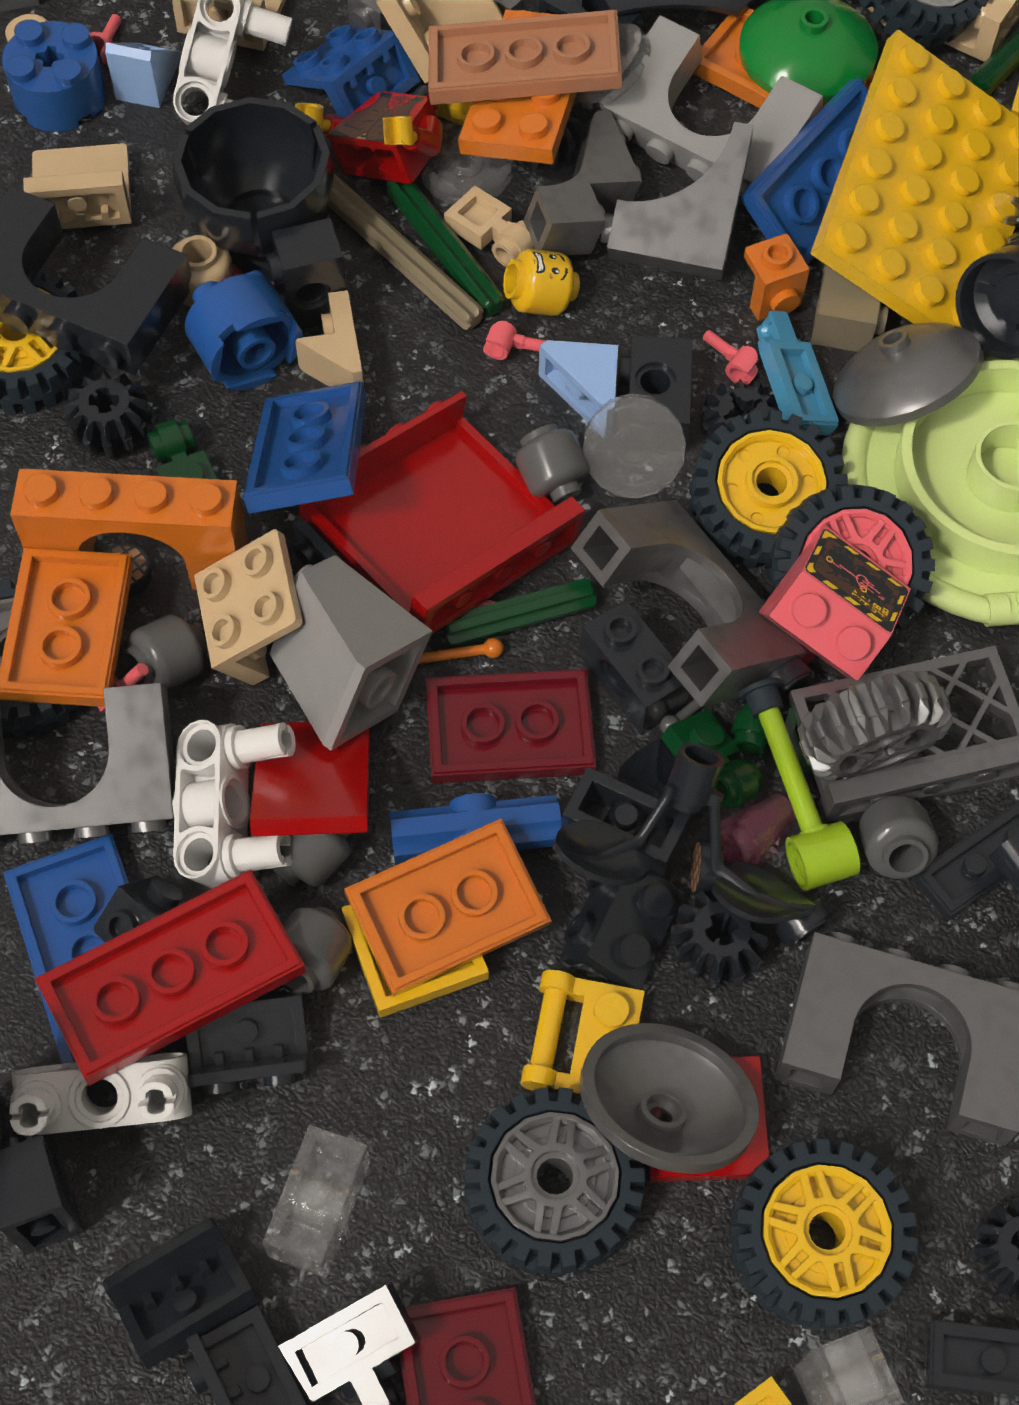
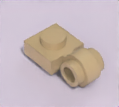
[444,185,535,267]

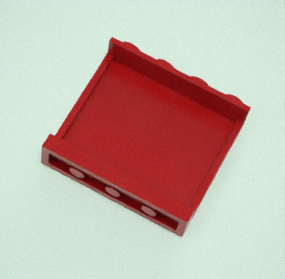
[299,391,586,635]

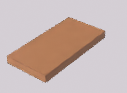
[428,10,622,105]

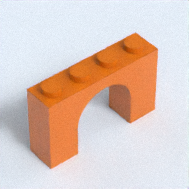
[10,468,249,590]

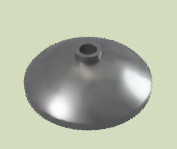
[833,322,983,427]
[580,1023,759,1173]

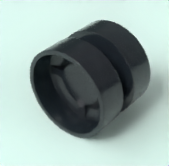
[955,238,1019,359]

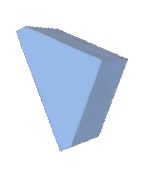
[105,43,181,108]
[538,340,618,438]

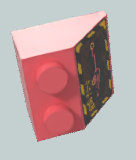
[758,524,911,681]

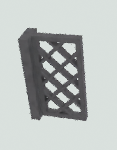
[788,646,1019,823]

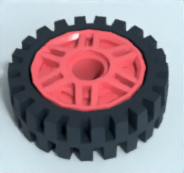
[770,485,935,635]

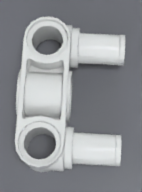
[173,0,293,125]
[173,720,296,889]
[10,1052,192,1136]

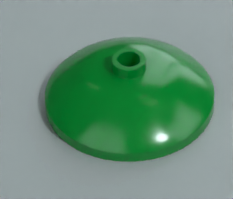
[739,0,878,103]

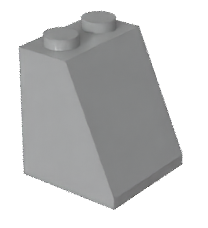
[270,555,433,751]

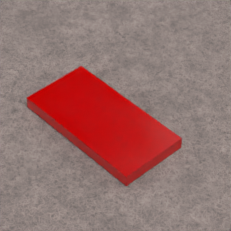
[35,870,306,1086]

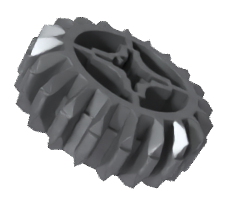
[797,670,953,780]

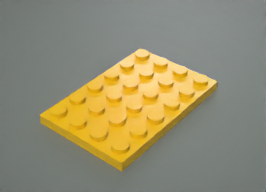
[810,29,1019,328]

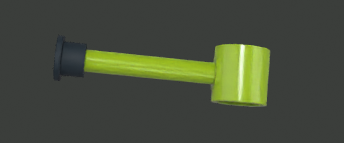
[738,678,860,891]

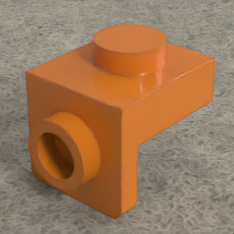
[744,234,810,321]

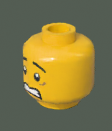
[503,249,580,316]

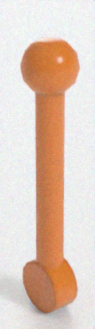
[418,638,504,664]

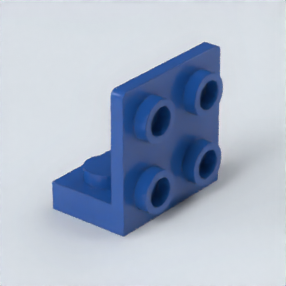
[282,24,420,118]

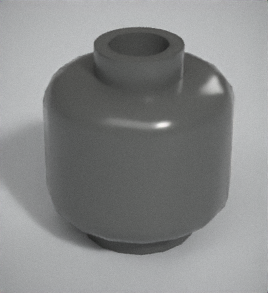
[515,424,590,504]
[123,614,207,692]
[858,796,939,879]
[272,833,352,887]
[281,907,353,995]

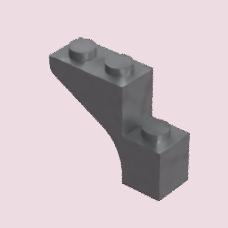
[524,110,642,256]

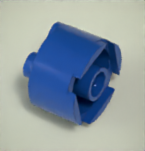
[2,20,106,132]
[185,270,303,391]

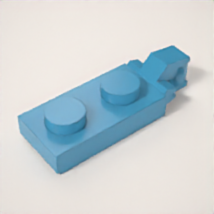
[757,311,839,436]

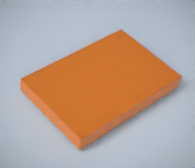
[0,548,134,707]
[344,818,552,997]

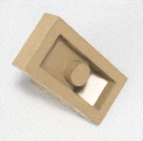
[295,290,363,387]

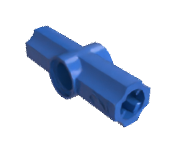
[390,793,562,863]

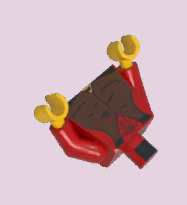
[295,85,443,184]

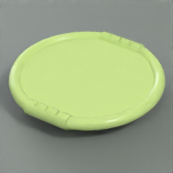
[841,351,1019,627]

